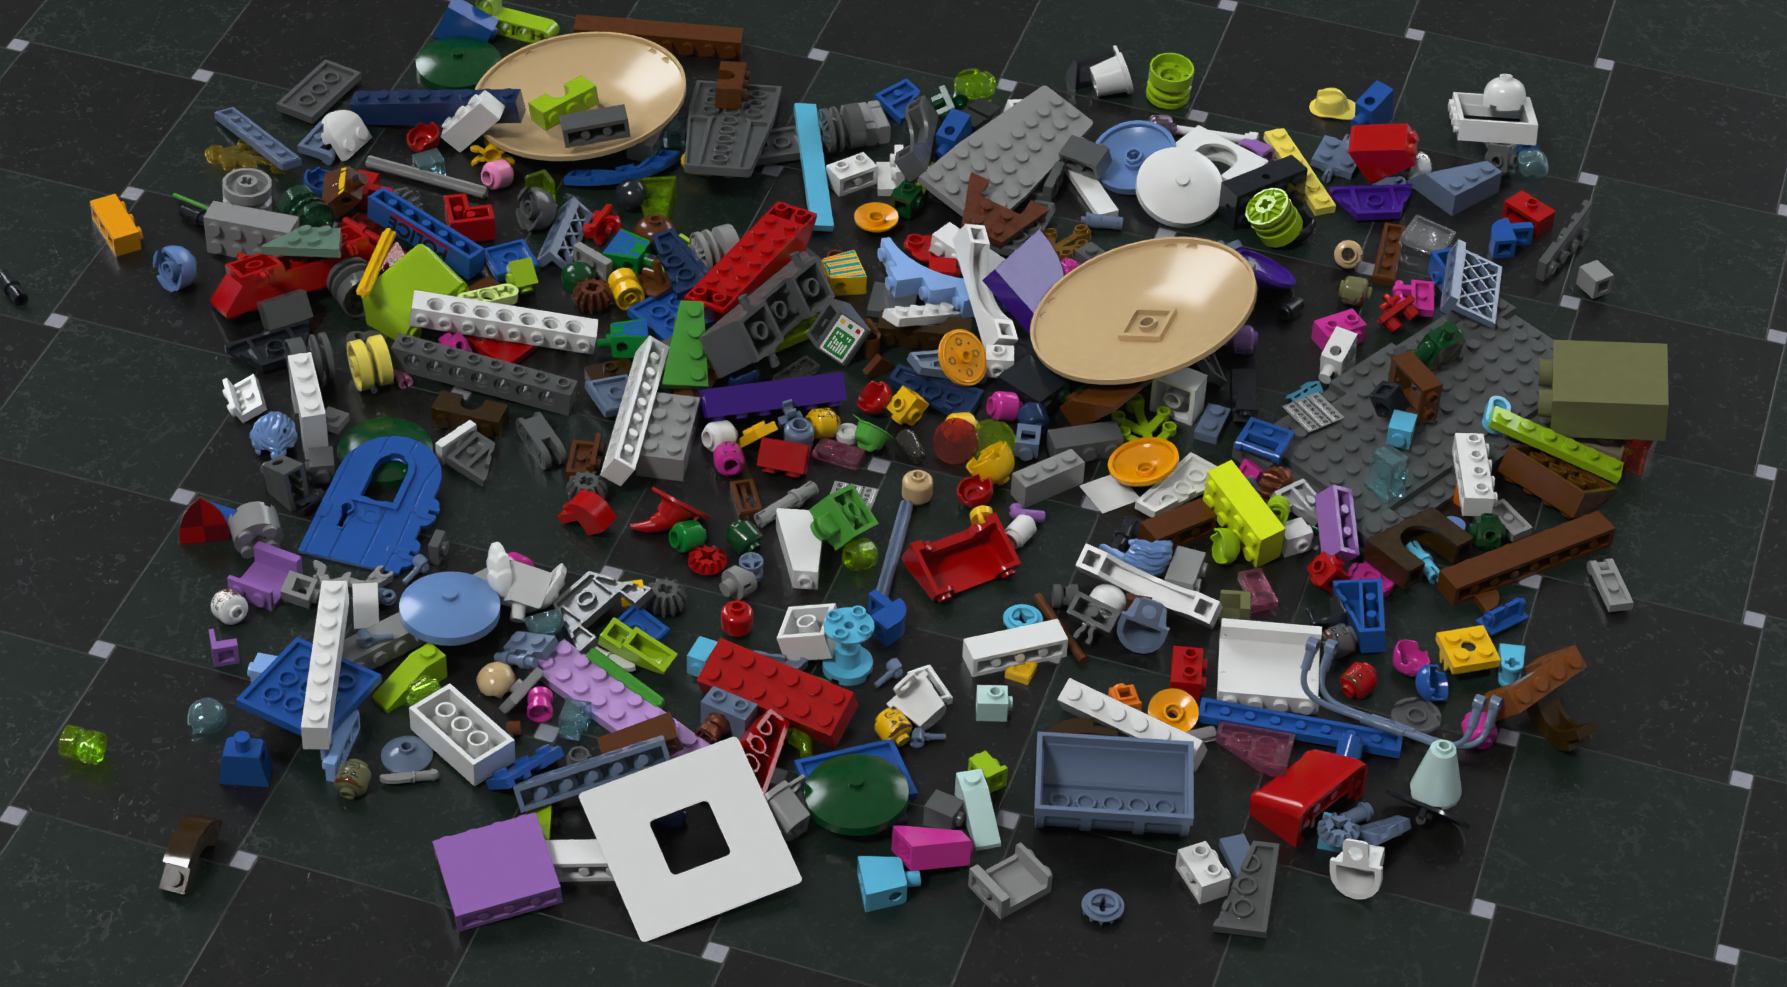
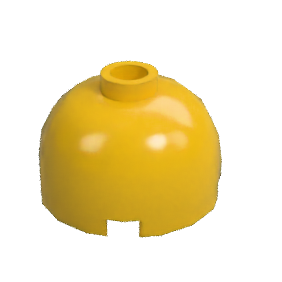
[966,441,1015,486]

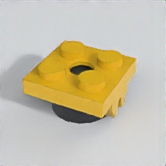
[1435,625,1501,678]

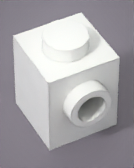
[1281,517,1314,557]

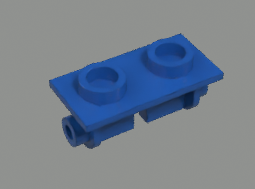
[1476,597,1530,636]

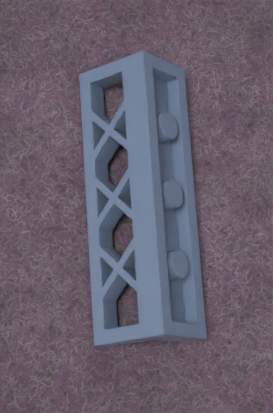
[537,197,593,269]

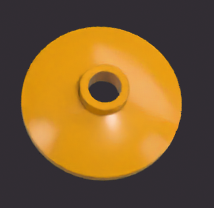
[854,202,899,232]
[1148,688,1199,732]

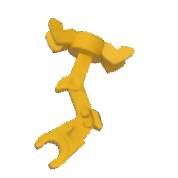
[470,138,515,166]

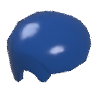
[303,167,330,199]
[1415,664,1448,702]

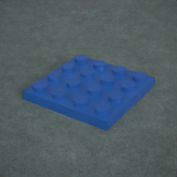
[236,637,382,736]

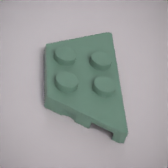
[261,225,343,258]

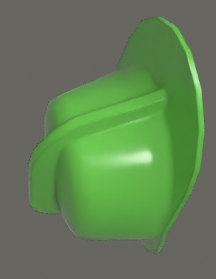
[852,414,894,452]

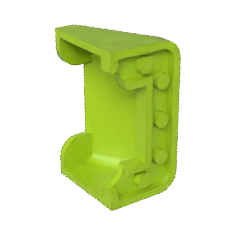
[362,244,469,340]

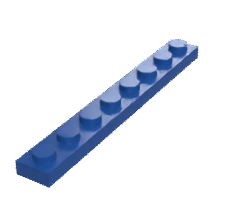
[1197,697,1403,759]

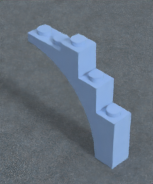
[877,237,1008,318]

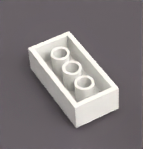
[409,684,515,786]

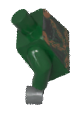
[1393,321,1466,371]

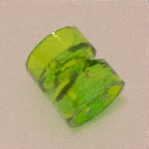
[59,724,107,765]

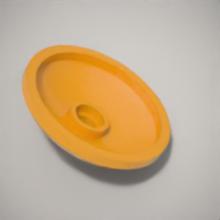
[1108,437,1179,487]

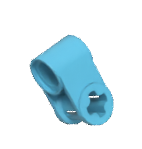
[1498,643,1525,687]

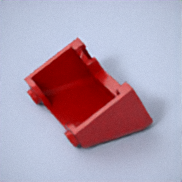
[901,512,1021,604]
[1249,749,1368,848]

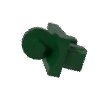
[931,85,968,123]

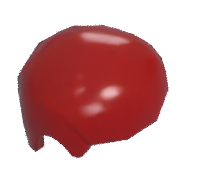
[407,122,440,154]
[857,381,893,415]
[956,474,993,509]

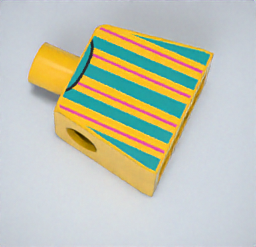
[821,250,867,296]

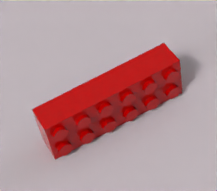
[697,638,859,748]

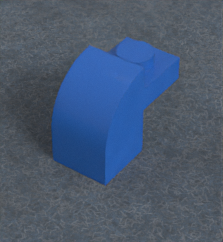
[1488,218,1534,259]
[868,589,906,647]

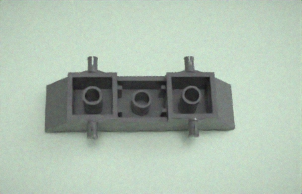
[699,251,835,378]

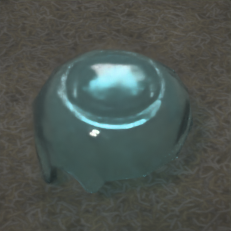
[1515,148,1549,179]
[524,609,564,636]
[187,697,228,734]

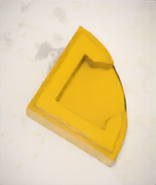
[1005,661,1038,685]

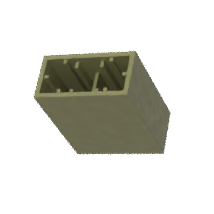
[1538,340,1669,441]

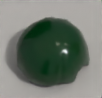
[561,261,596,293]

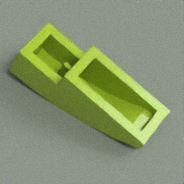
[598,617,678,674]

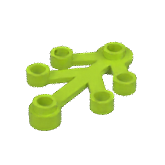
[1111,393,1177,442]

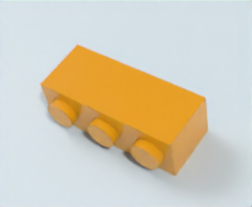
[90,194,143,257]

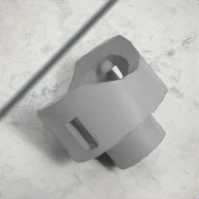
[719,565,757,600]

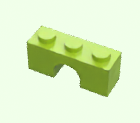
[528,75,599,131]

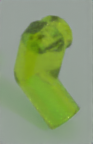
[786,728,813,759]

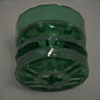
[274,185,335,228]

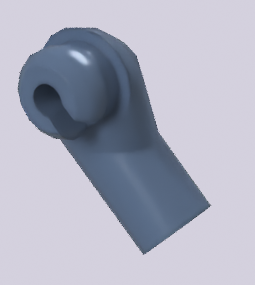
[1373,176,1406,185]
[378,588,396,606]

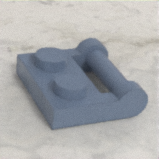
[298,122,337,165]

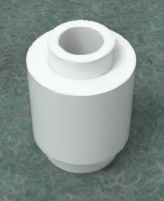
[1005,514,1037,549]

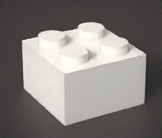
[1149,367,1207,426]
[777,603,837,661]

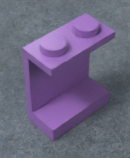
[227,541,303,611]

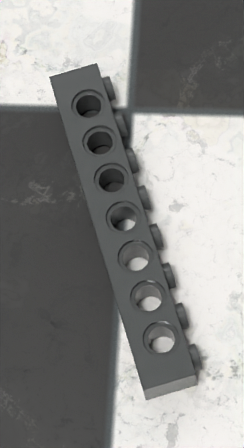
[391,333,578,416]

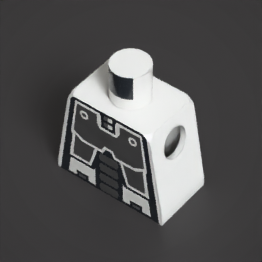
[1318,326,1358,384]

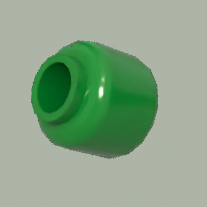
[669,520,707,553]

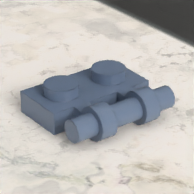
[494,631,559,669]

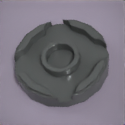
[1390,697,1442,739]

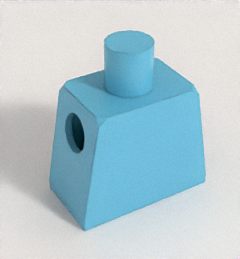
[857,856,921,912]

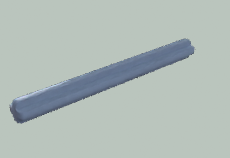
[876,499,913,598]

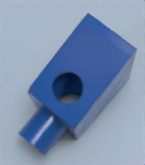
[1350,80,1394,126]
[934,108,972,160]
[219,731,273,787]

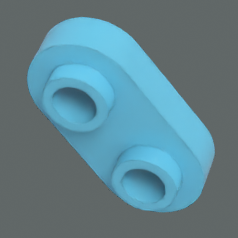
[1482,396,1511,434]

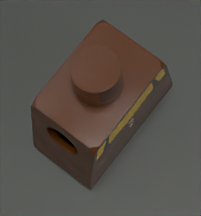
[321,166,369,219]

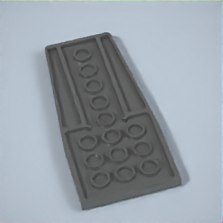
[684,80,782,178]

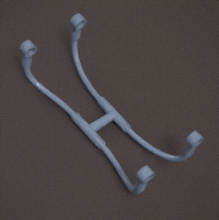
[1300,637,1504,749]

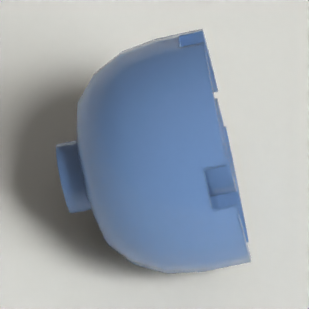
[153,245,197,292]

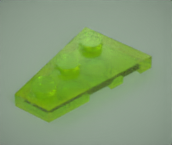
[637,176,677,218]

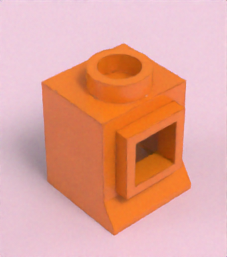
[1108,683,1142,711]

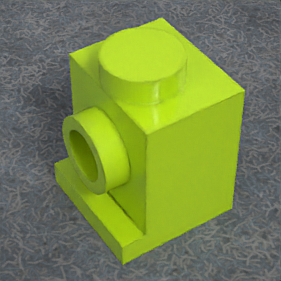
[968,751,1008,793]

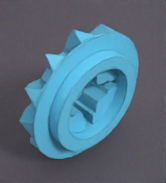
[1003,604,1043,630]

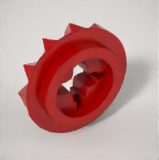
[688,544,727,575]

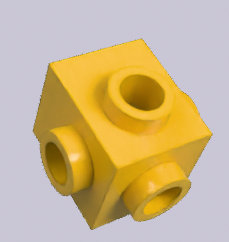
[886,385,929,426]

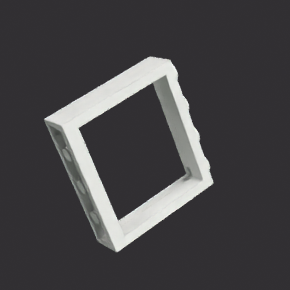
[1448,92,1538,145]

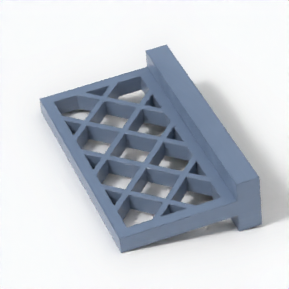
[1440,239,1502,328]

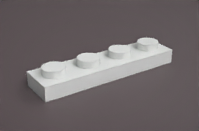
[882,302,961,327]

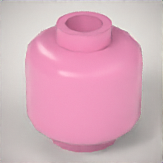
[481,159,514,190]

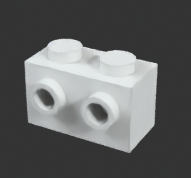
[826,152,877,197]
[1175,841,1231,904]

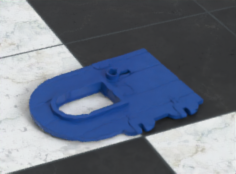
[298,436,442,576]

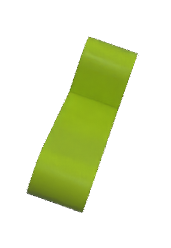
[475,0,560,43]

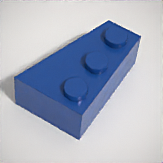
[1333,578,1386,653]

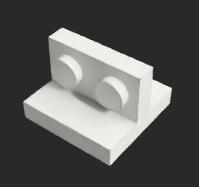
[876,145,915,196]

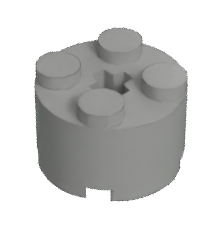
[228,501,283,559]

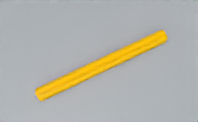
[356,228,396,299]

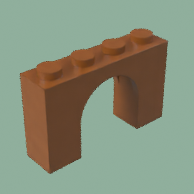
[1483,645,1587,721]

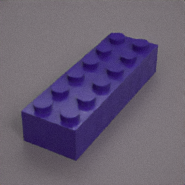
[697,372,847,422]

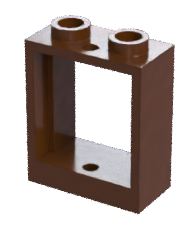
[1388,351,1443,426]

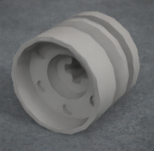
[689,223,740,270]

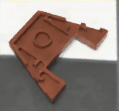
[961,172,1049,248]

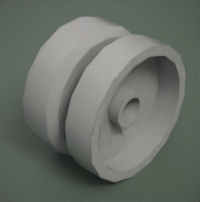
[222,168,272,211]

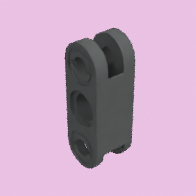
[516,412,567,470]

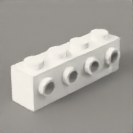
[1452,433,1497,516]

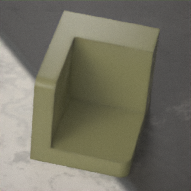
[1218,590,1250,625]

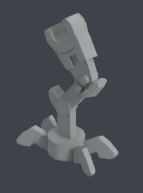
[313,560,394,590]

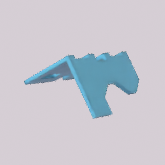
[1286,381,1324,402]

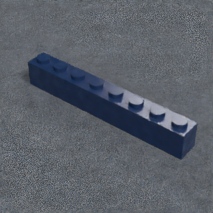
[350,88,526,125]

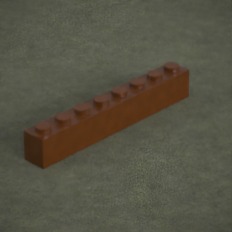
[573,14,744,60]
[1437,511,1616,606]

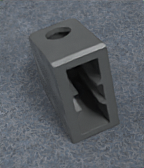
[260,455,310,512]

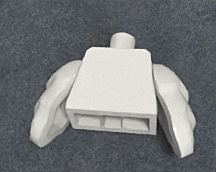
[486,542,567,623]

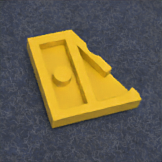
[736,421,778,448]

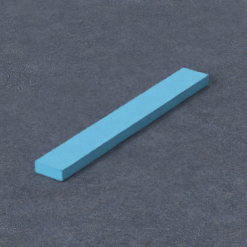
[793,103,834,232]

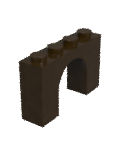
[1362,507,1474,590]

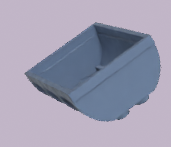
[1034,731,1194,838]

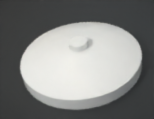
[1135,147,1223,228]

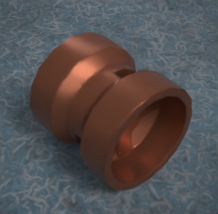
[695,712,730,745]

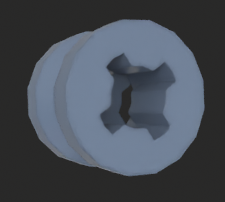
[739,552,763,582]

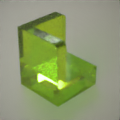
[525,169,556,202]

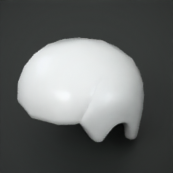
[1090,584,1127,612]

